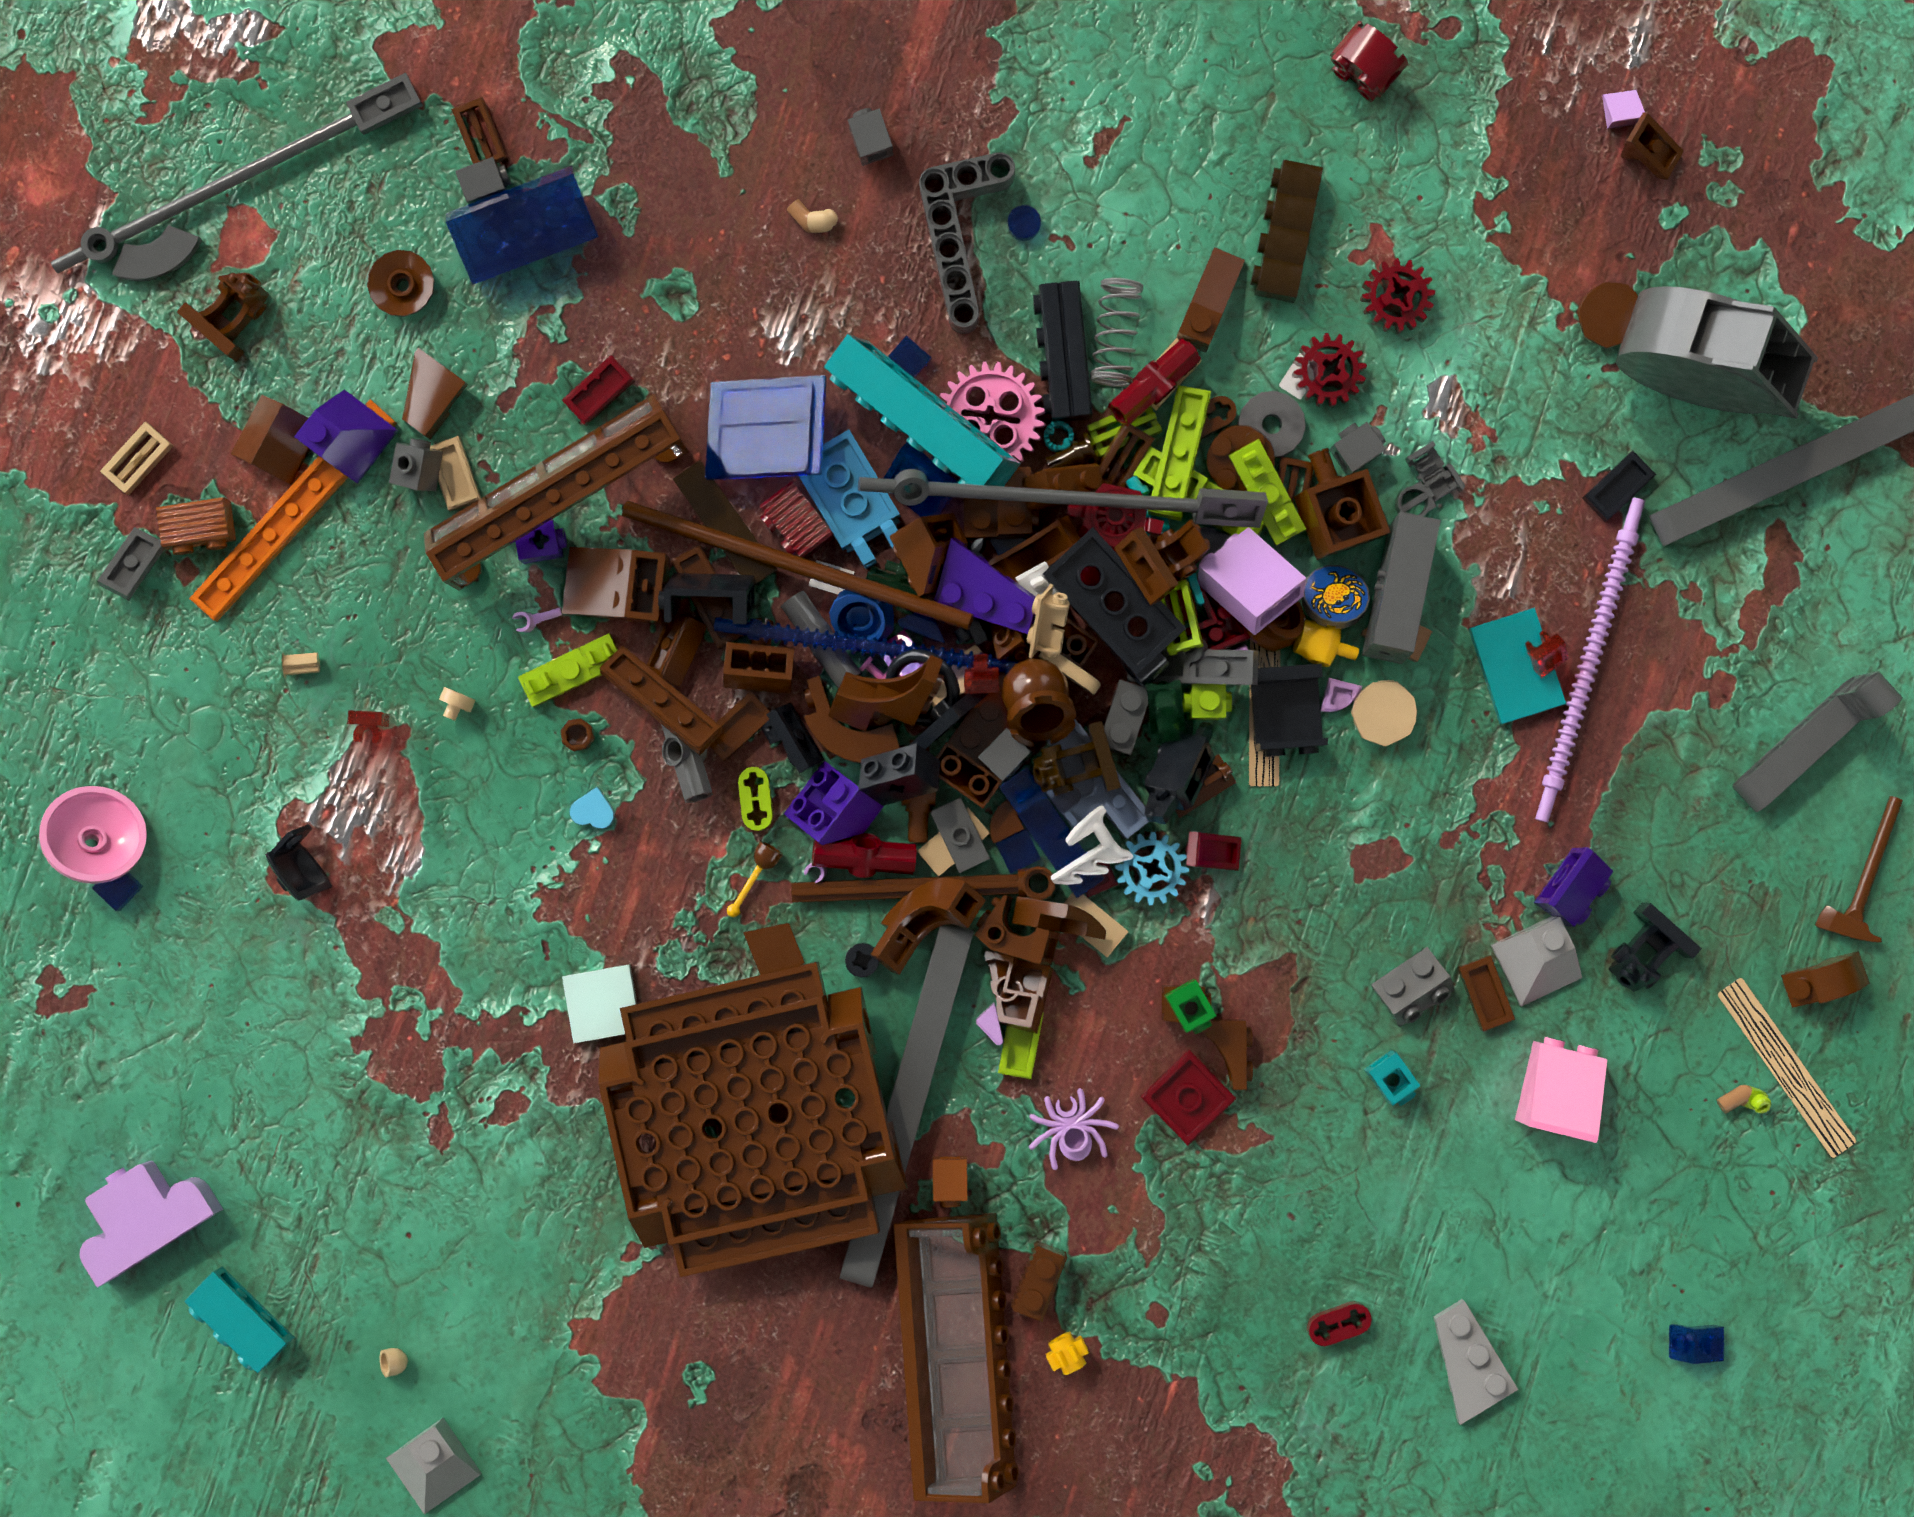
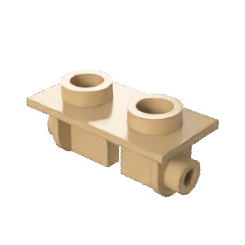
[1027,584,1070,659]

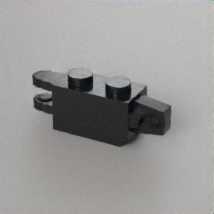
[1144,719,1215,824]

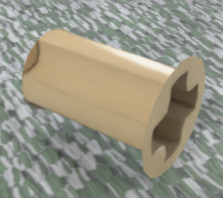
[282,652,320,679]

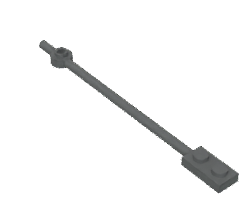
[51,73,423,273]
[858,469,1268,528]

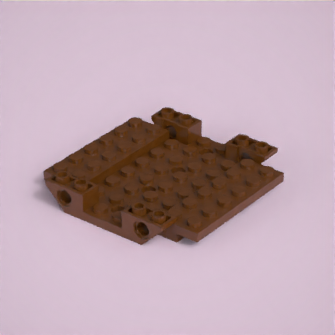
[598,962,908,1277]

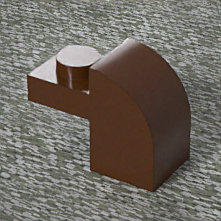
[1781,951,1870,1008]

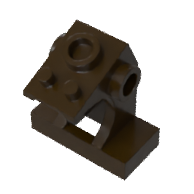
[1033,721,1121,796]

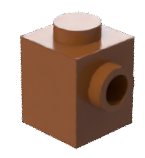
[933,1156,967,1207]

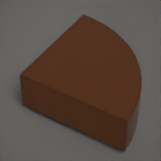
[990,799,1024,844]

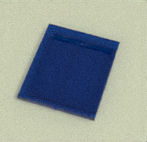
[705,375,827,480]

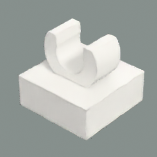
[1015,561,1057,596]

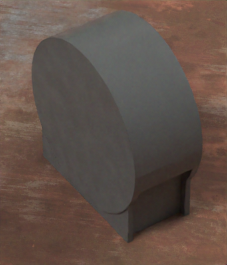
[1616,286,1818,419]

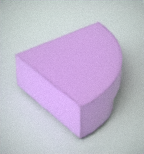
[1320,678,1362,712]

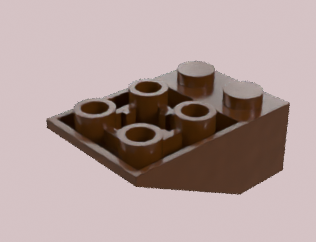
[562,547,670,625]

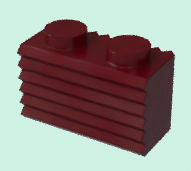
[760,481,834,559]

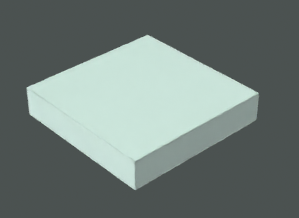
[562,964,637,1043]

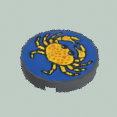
[1301,565,1370,629]

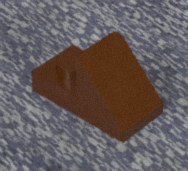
[1621,112,1684,180]

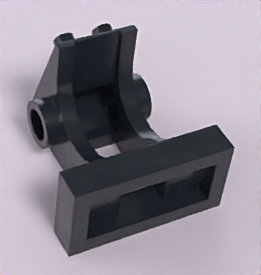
[1608,902,1702,992]

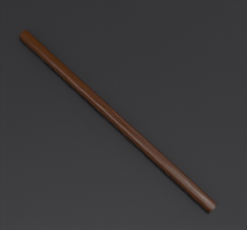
[622,501,974,630]

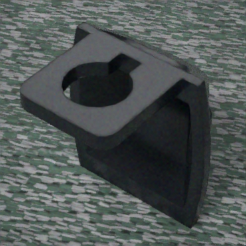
[265,824,332,901]

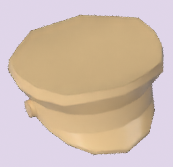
[1351,680,1417,746]

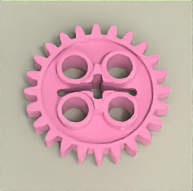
[940,362,1045,462]

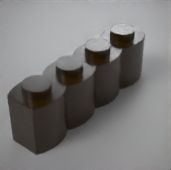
[1250,159,1323,303]

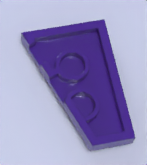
[934,538,1036,634]

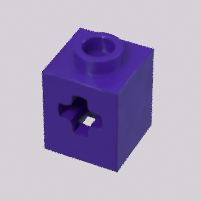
[515,520,567,564]

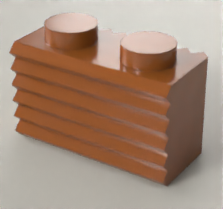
[156,497,236,555]

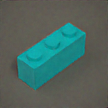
[184,1267,295,1373]

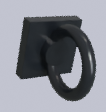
[885,649,989,749]

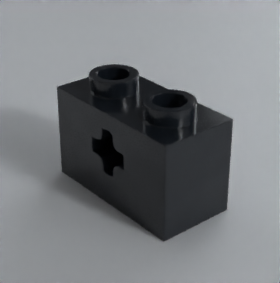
[859,743,941,806]

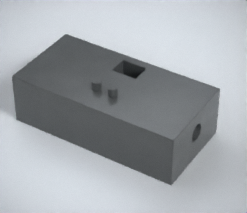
[1362,511,1441,664]

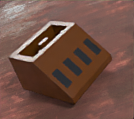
[890,513,968,597]

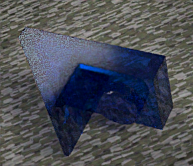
[898,613,946,646]

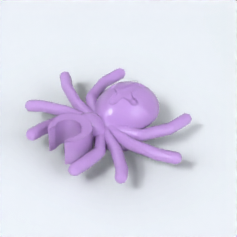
[1029,1088,1119,1170]

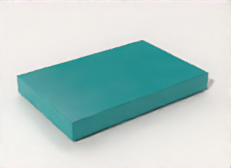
[1468,607,1566,725]

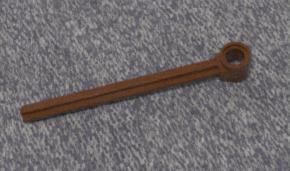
[791,866,1055,903]

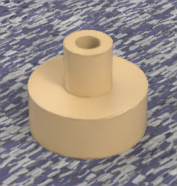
[439,687,476,721]

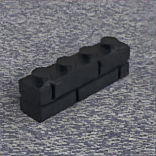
[1033,280,1093,422]

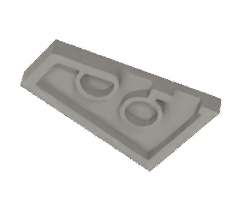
[1433,1299,1518,1425]

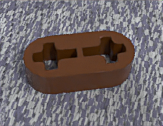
[1201,396,1237,439]

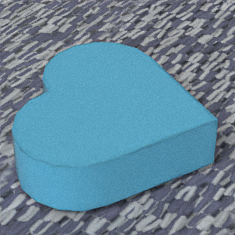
[570,787,615,828]

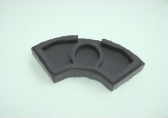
[112,225,202,282]

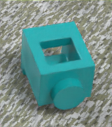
[1364,1050,1420,1106]

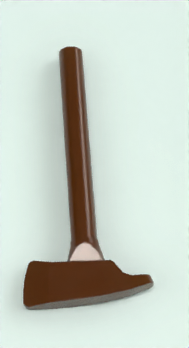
[1815,796,1903,943]

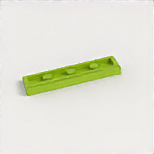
[1148,385,1211,521]

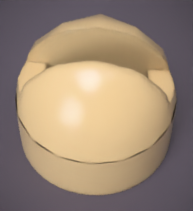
[380,1348,408,1377]

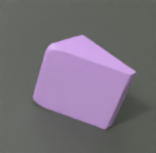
[1602,90,1645,129]
[976,1002,1003,1046]

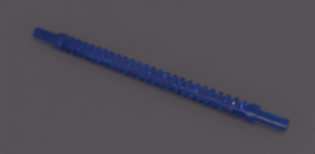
[714,617,1019,676]

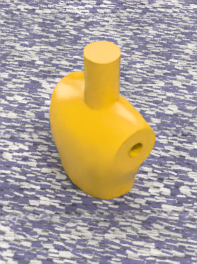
[1293,619,1359,667]

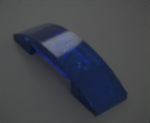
[999,767,1104,898]

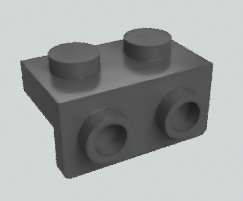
[1371,947,1455,1027]

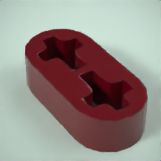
[1307,1301,1372,1346]

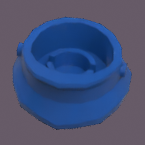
[829,590,894,647]

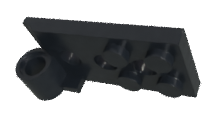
[1042,527,1186,689]

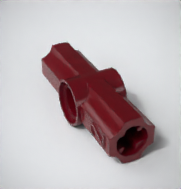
[1108,338,1201,427]
[812,833,917,878]

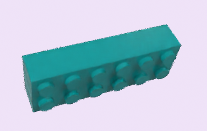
[824,334,1021,486]

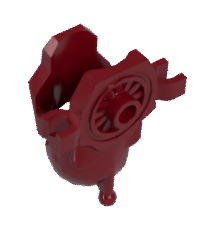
[1066,483,1164,594]

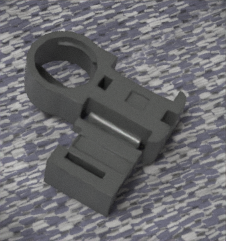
[1395,441,1465,516]

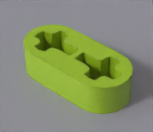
[738,767,773,831]

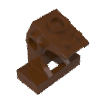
[177,272,269,362]
[1114,519,1210,605]
[975,895,1060,966]

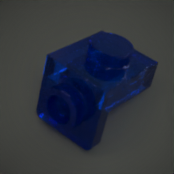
[1669,1324,1724,1364]

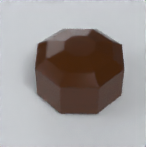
[560,718,595,752]

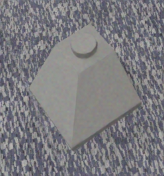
[1491,916,1582,1007]
[386,1418,482,1515]

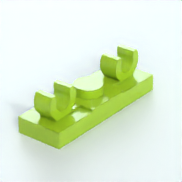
[1228,439,1306,545]
[518,633,618,708]

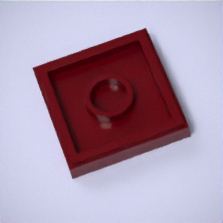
[1140,1049,1236,1146]

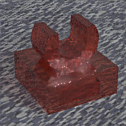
[1525,631,1569,678]
[964,654,1000,694]
[347,710,390,743]

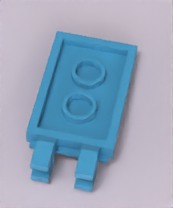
[791,429,901,569]

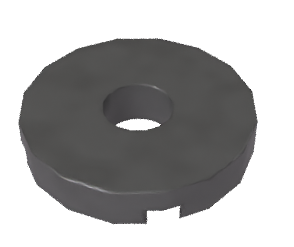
[1237,391,1306,458]

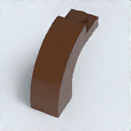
[803,676,900,764]
[871,878,986,975]

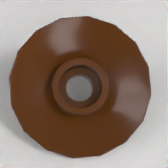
[367,250,435,317]

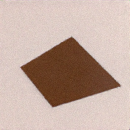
[743,923,805,975]

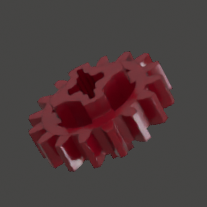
[1360,258,1435,334]
[1292,333,1367,408]

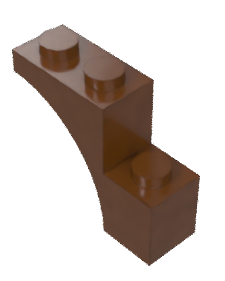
[988,516,1080,583]
[828,655,944,731]
[1162,985,1253,1090]

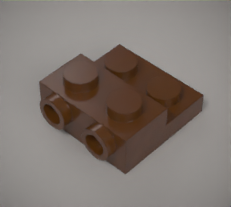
[964,467,1039,540]

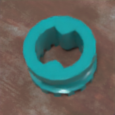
[1043,420,1074,453]

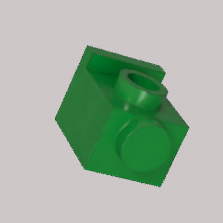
[1164,978,1216,1035]

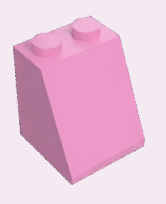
[1515,1037,1607,1143]

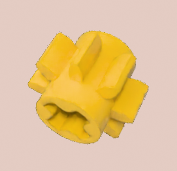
[1046,1332,1089,1375]

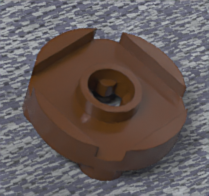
[1207,424,1275,491]

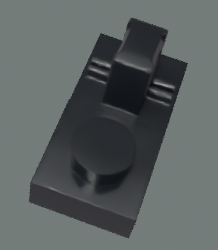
[761,703,825,774]

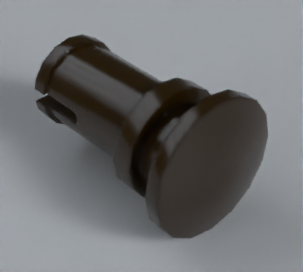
[1046,432,1100,468]

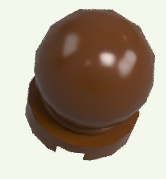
[1001,658,1076,746]

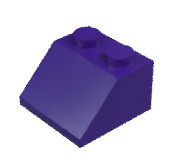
[1534,847,1614,927]

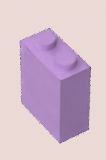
[1198,527,1306,635]

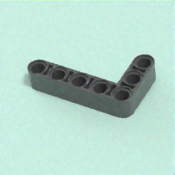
[919,152,1015,334]
[1732,671,1903,812]

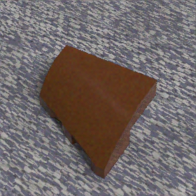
[985,951,1053,1034]

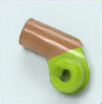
[1716,1085,1771,1114]

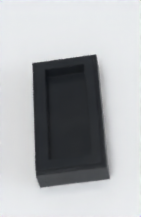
[1582,451,1656,522]

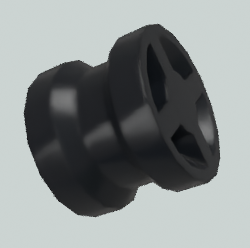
[845,943,879,978]

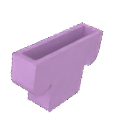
[80,1161,223,1288]

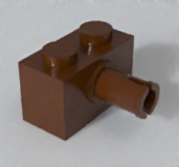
[723,618,794,694]

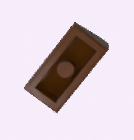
[647,612,707,686]

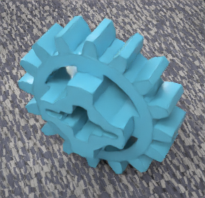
[1114,832,1189,905]

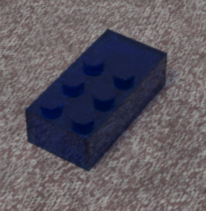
[445,166,599,285]

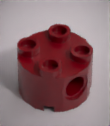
[1330,21,1408,102]

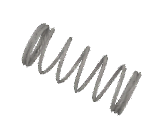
[1089,278,1143,387]

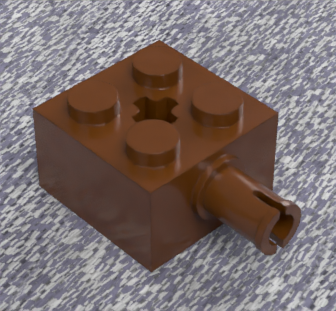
[1294,448,1391,560]

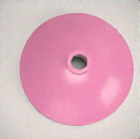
[39,786,147,884]

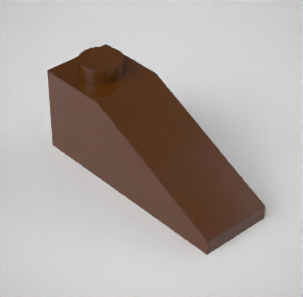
[1176,247,1245,353]

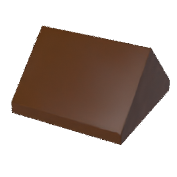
[231,395,310,485]

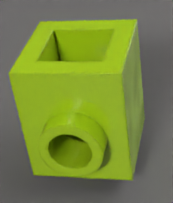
[1183,684,1232,720]

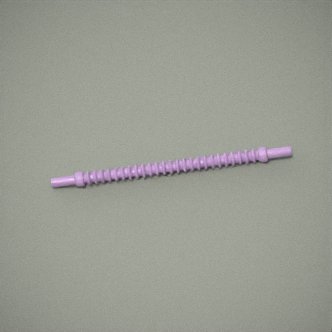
[1535,498,1645,823]

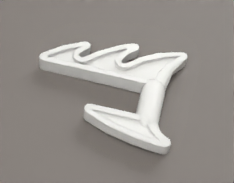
[1050,805,1133,885]

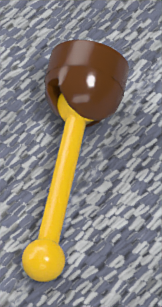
[727,840,783,917]

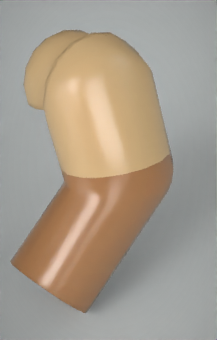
[787,199,838,233]

